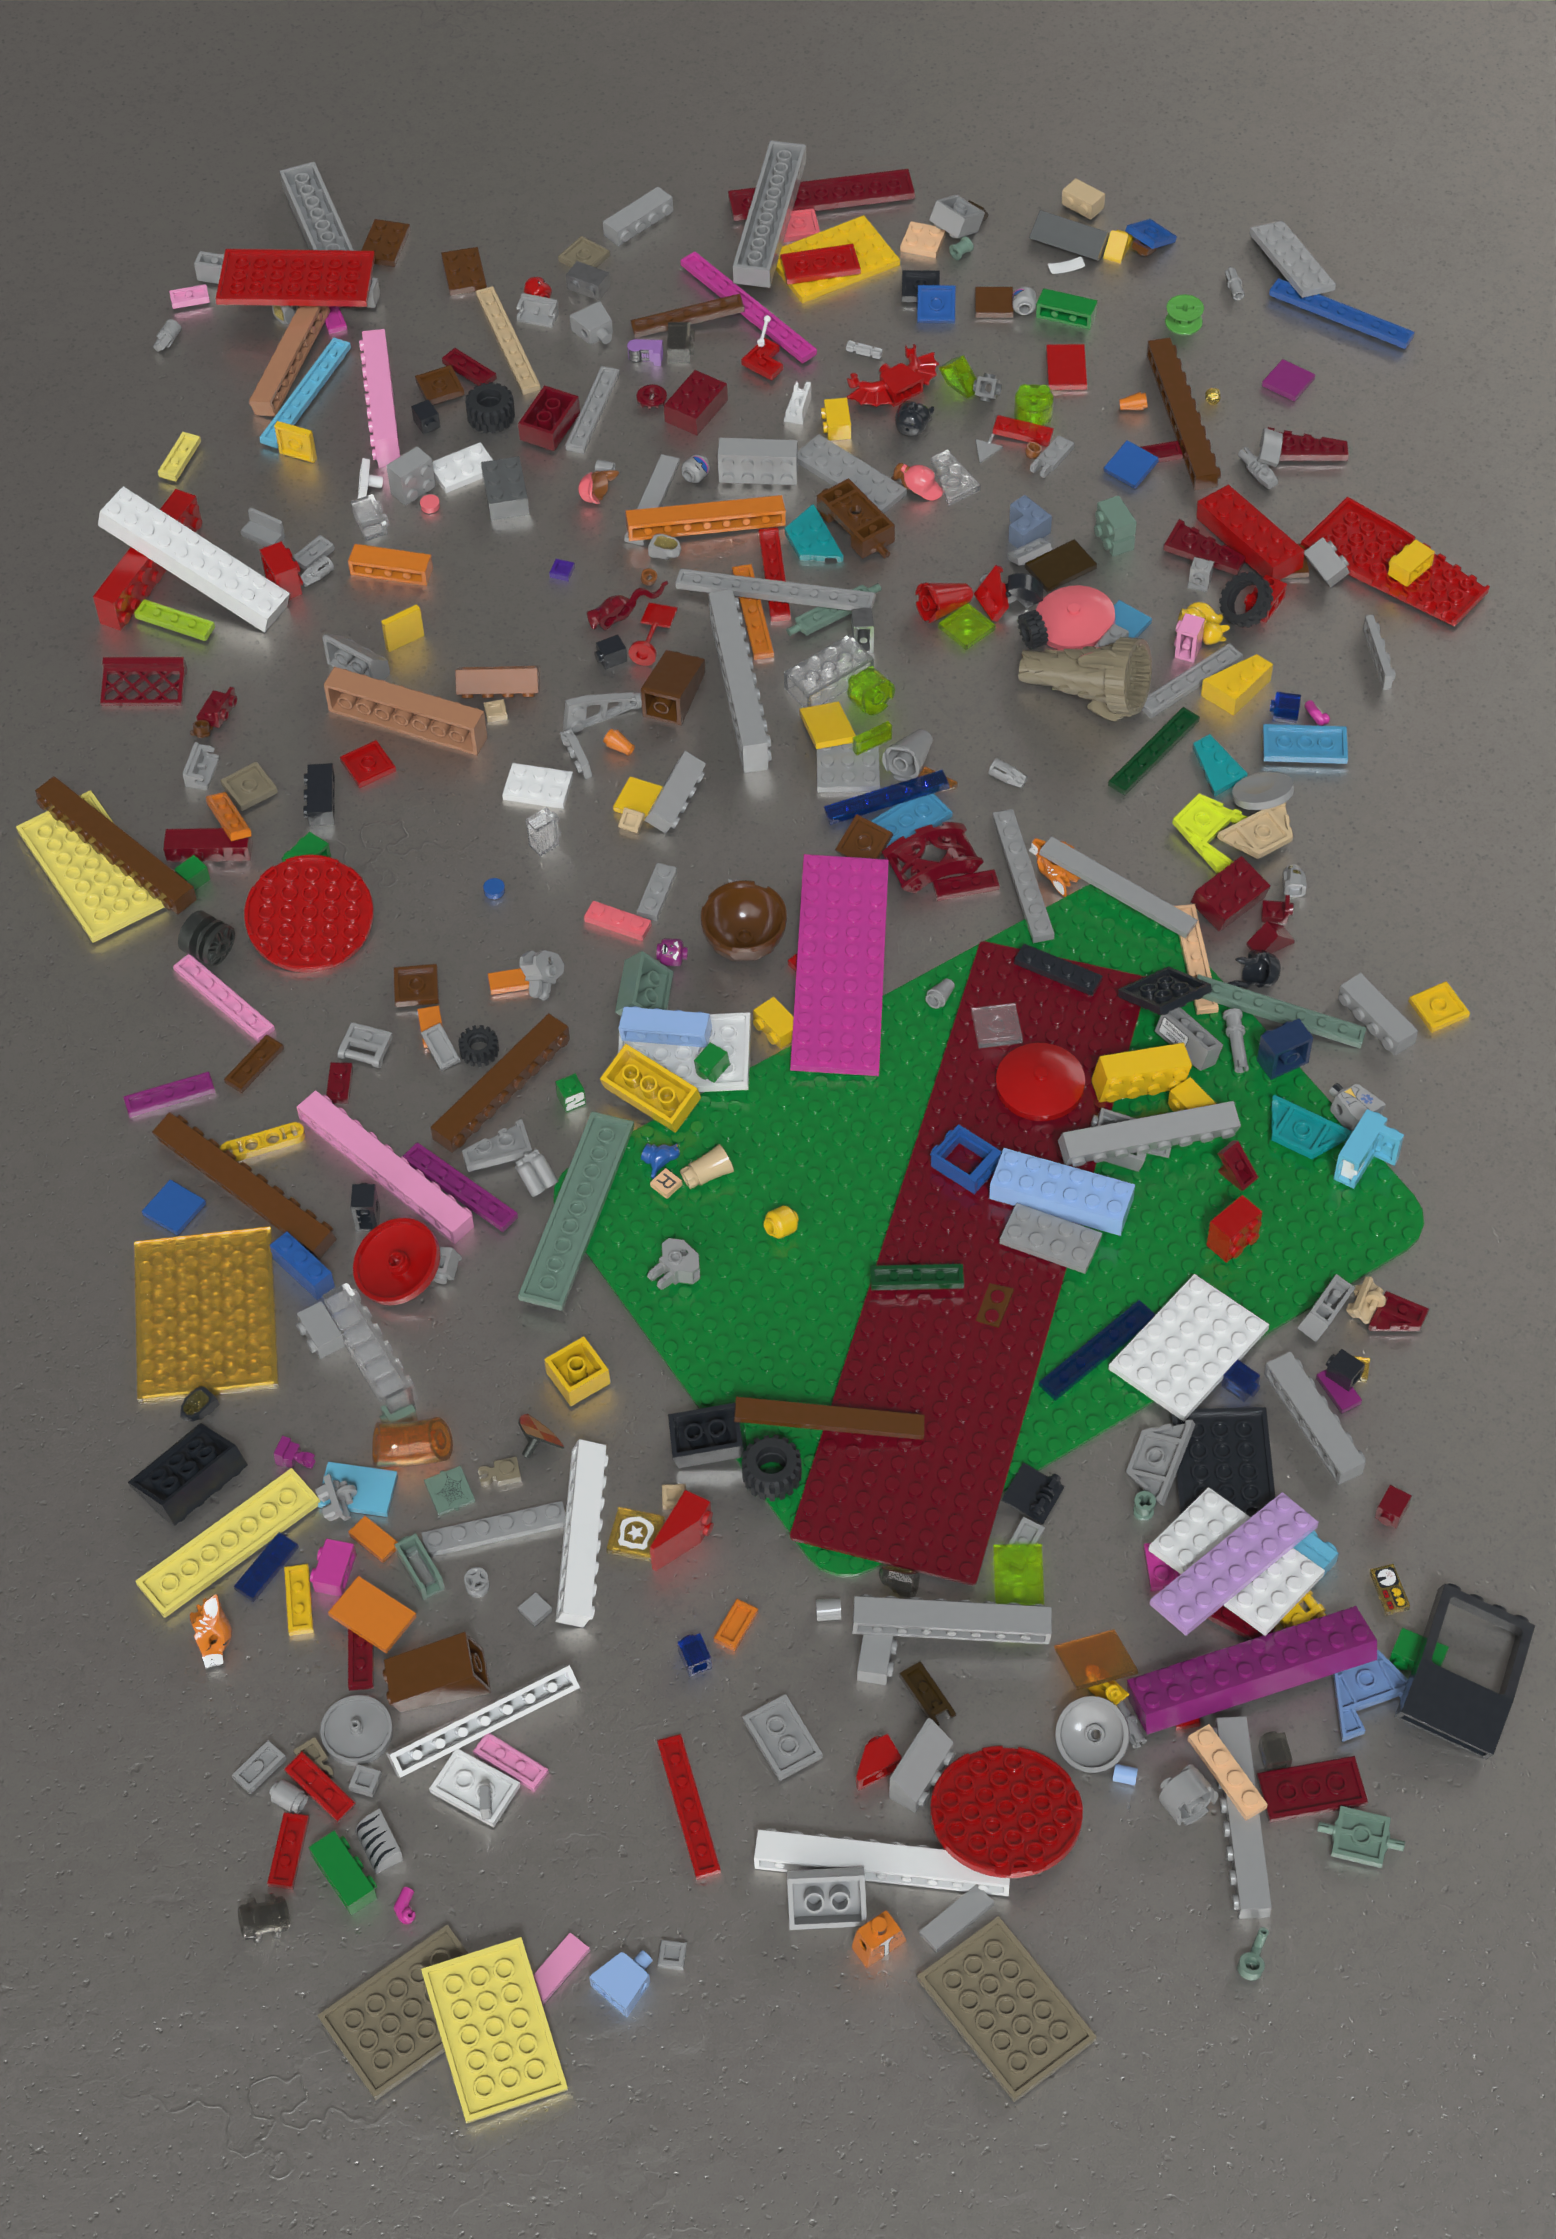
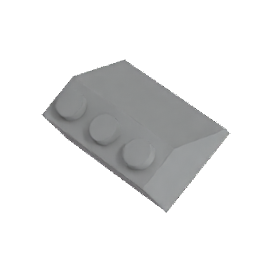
[322,634,390,680]
[889,1718,955,1813]

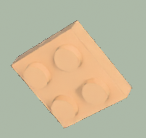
[900,221,946,258]

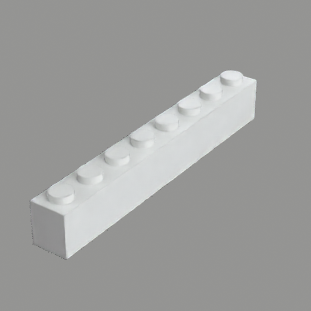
[555,1439,608,1628]
[386,1664,580,1778]

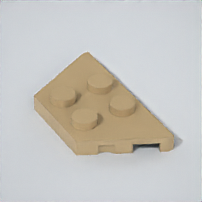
[1217,802,1293,859]

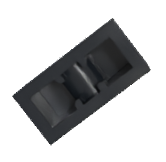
[350,1183,380,1232]

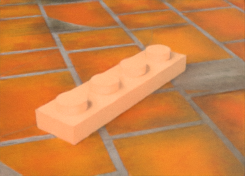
[1188,1724,1268,1821]

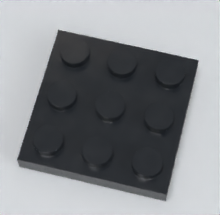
[1118,966,1212,1015]

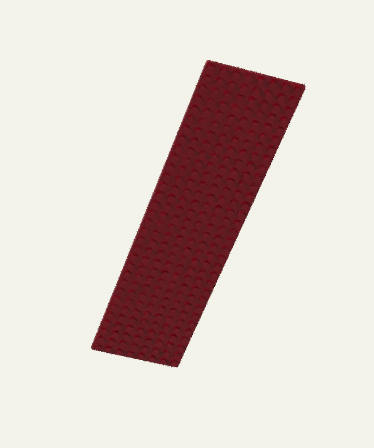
[790,941,1146,1586]

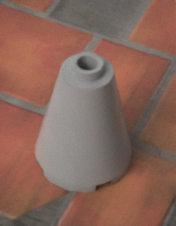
[882,729,933,782]

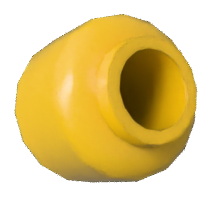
[764,1206,799,1239]

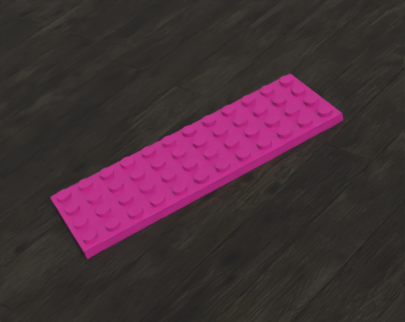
[790,854,889,1076]

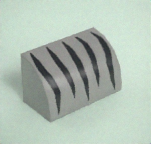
[355,1809,403,1874]

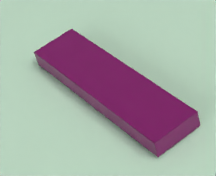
[123,1072,215,1118]

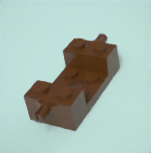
[817,478,895,559]

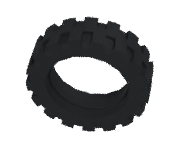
[1219,572,1273,628]

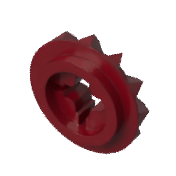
[636,384,667,409]

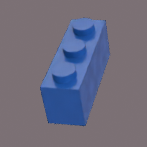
[270,1231,335,1300]

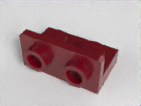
[196,687,238,728]

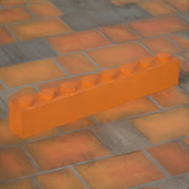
[626,495,786,541]

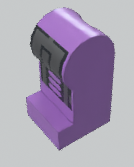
[627,339,663,366]

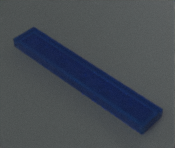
[824,769,950,825]
[1039,1300,1156,1401]

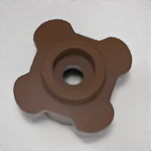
[190,720,213,738]

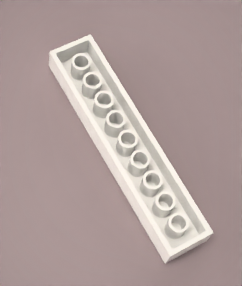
[98,486,290,633]

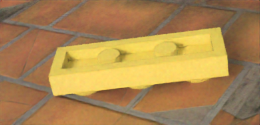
[158,432,201,482]

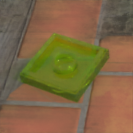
[938,603,996,650]

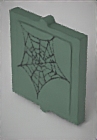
[424,1466,475,1516]

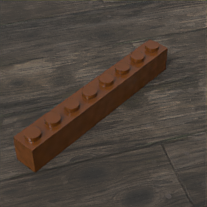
[430,1013,570,1153]

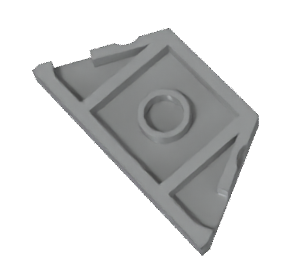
[1126,1420,1195,1506]

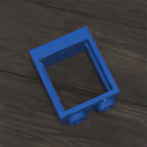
[930,1124,1002,1194]

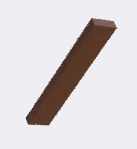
[630,294,745,338]

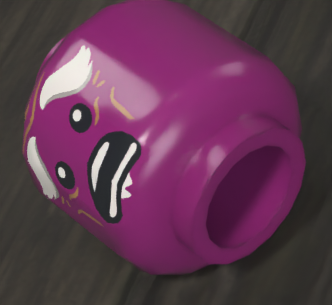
[656,938,688,967]

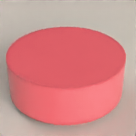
[420,494,440,514]

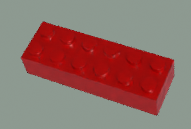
[1196,484,1305,580]

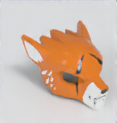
[1029,838,1081,897]
[190,1594,232,1669]

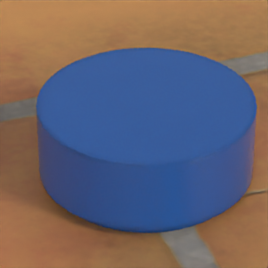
[483,878,505,899]

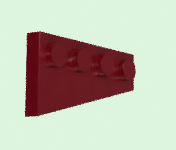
[1268,427,1349,461]
[1163,519,1245,575]

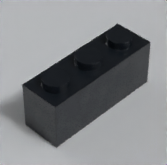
[303,763,335,826]

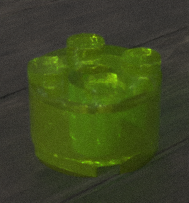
[1014,384,1054,426]
[847,666,895,716]

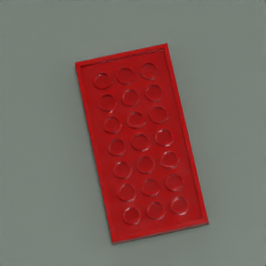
[215,249,375,307]

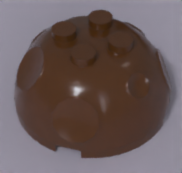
[701,880,787,961]

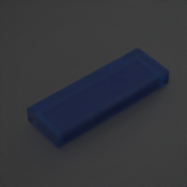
[234,1532,299,1602]

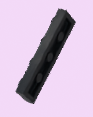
[1014,943,1103,996]

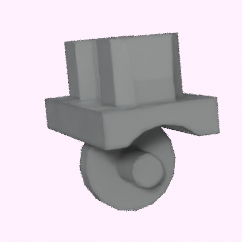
[315,1474,357,1521]

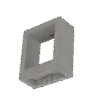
[1090,1108,1146,1172]

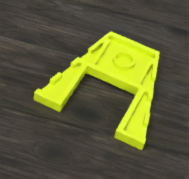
[1172,793,1247,874]

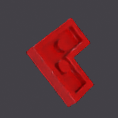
[741,337,783,381]

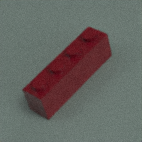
[163,828,253,862]

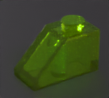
[939,355,977,399]

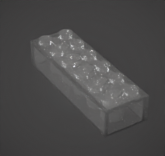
[323,1283,417,1414]

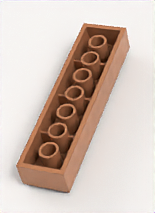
[324,667,488,756]

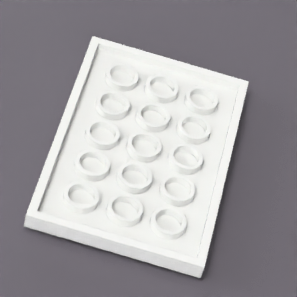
[618,1012,751,1092]
[1109,1274,1269,1421]
[1148,1487,1325,1636]

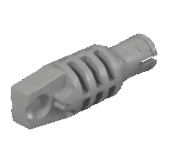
[1238,447,1278,489]

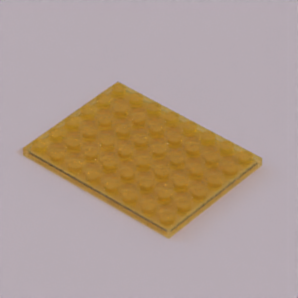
[134,1227,279,1404]

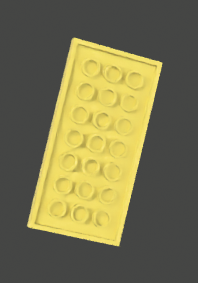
[16,790,164,943]

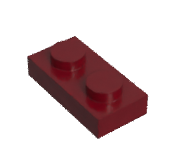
[326,1062,353,1104]

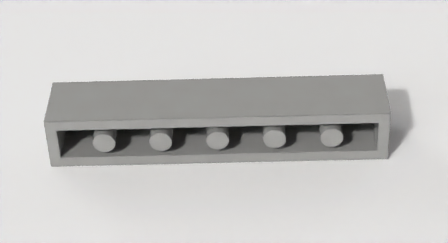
[1264,1351,1366,1485]

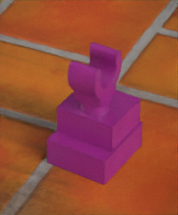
[273,1436,316,1469]

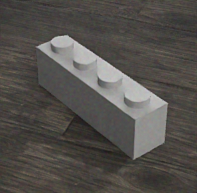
[603,187,673,247]
[644,751,706,834]
[1338,973,1418,1056]

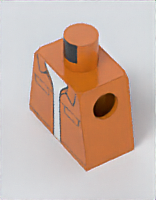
[852,1910,906,1968]

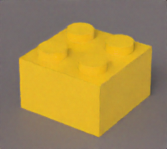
[544,1336,610,1406]

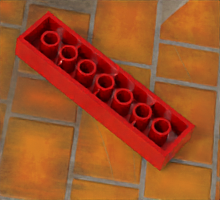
[93,489,202,631]

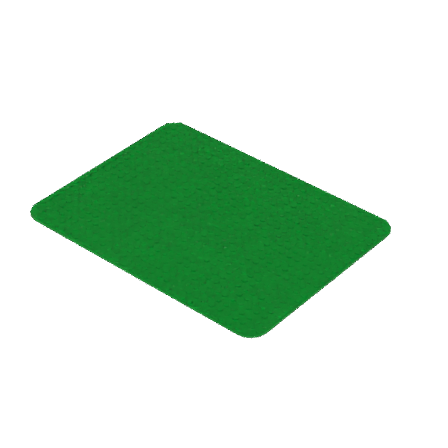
[554,884,1424,1576]

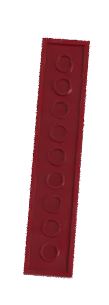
[728,169,915,221]

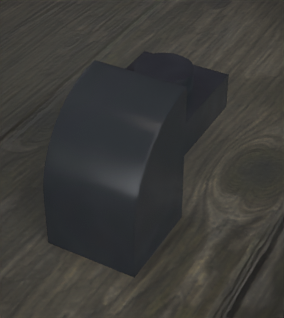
[1005,573,1043,608]

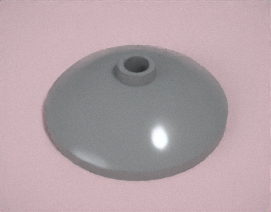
[1055,1696,1130,1773]

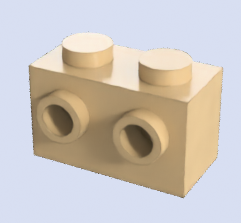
[1062,178,1105,220]

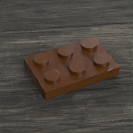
[361,219,411,267]
[441,247,487,296]

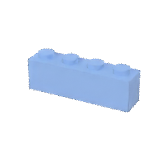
[619,1006,712,1048]

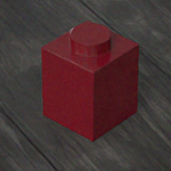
[1375,1485,1412,1529]

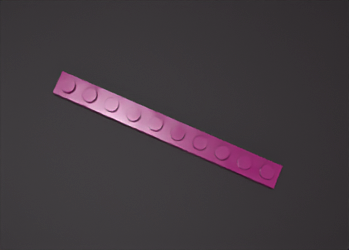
[681,251,817,364]

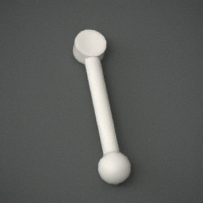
[757,315,771,347]

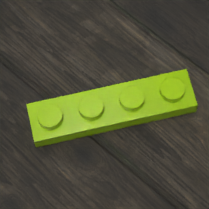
[134,599,215,641]

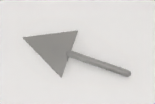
[975,431,1003,463]

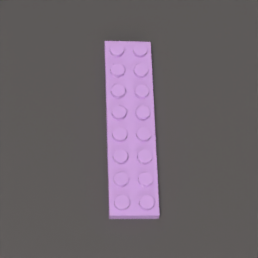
[1150,1492,1319,1636]

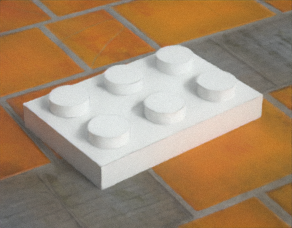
[432,442,493,493]
[502,763,573,809]
[429,1749,520,1828]

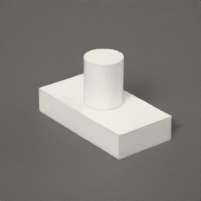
[357,458,383,501]

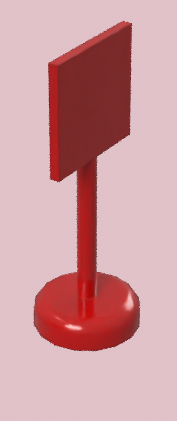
[628,602,678,666]

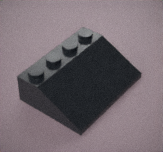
[128,1423,248,1526]

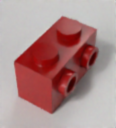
[1244,575,1287,623]

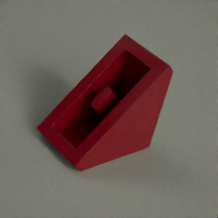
[1246,921,1295,953]

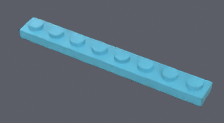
[259,337,351,448]

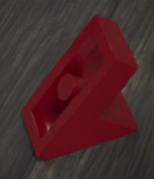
[1217,1140,1259,1191]

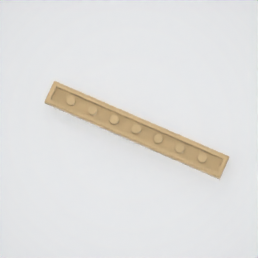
[475,286,541,395]

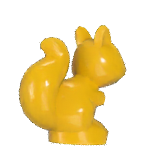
[1176,602,1230,645]

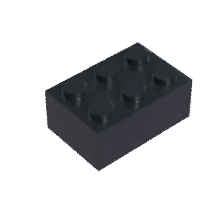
[668,1403,747,1469]

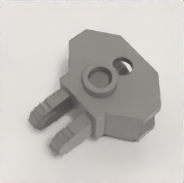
[519,950,565,1001]
[647,1238,700,1290]

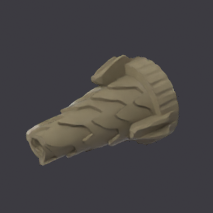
[1018,637,1152,722]

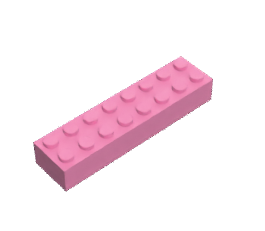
[359,329,401,468]

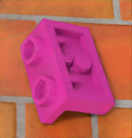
[1143,1543,1181,1591]

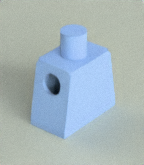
[589,1950,653,2018]

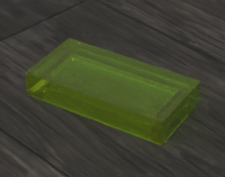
[853,721,892,755]

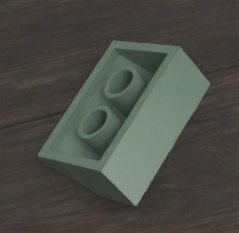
[615,951,674,1016]

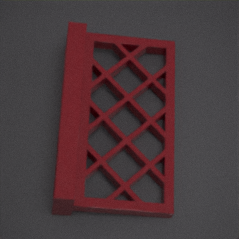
[100,657,187,706]

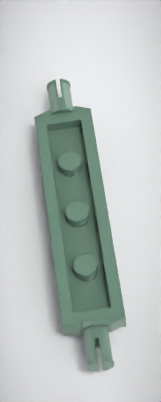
[786,583,882,636]

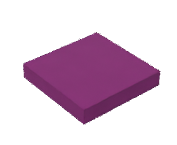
[1262,359,1315,402]

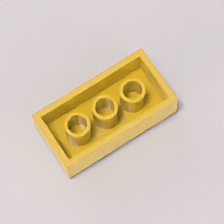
[1091,1043,1192,1103]
[600,1044,701,1133]

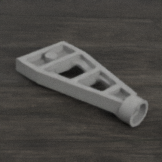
[563,692,642,733]

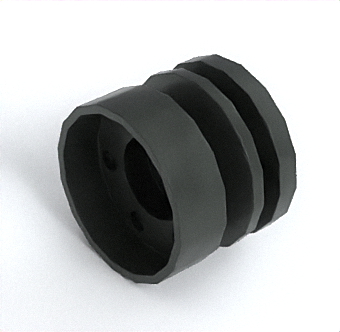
[178,910,235,966]

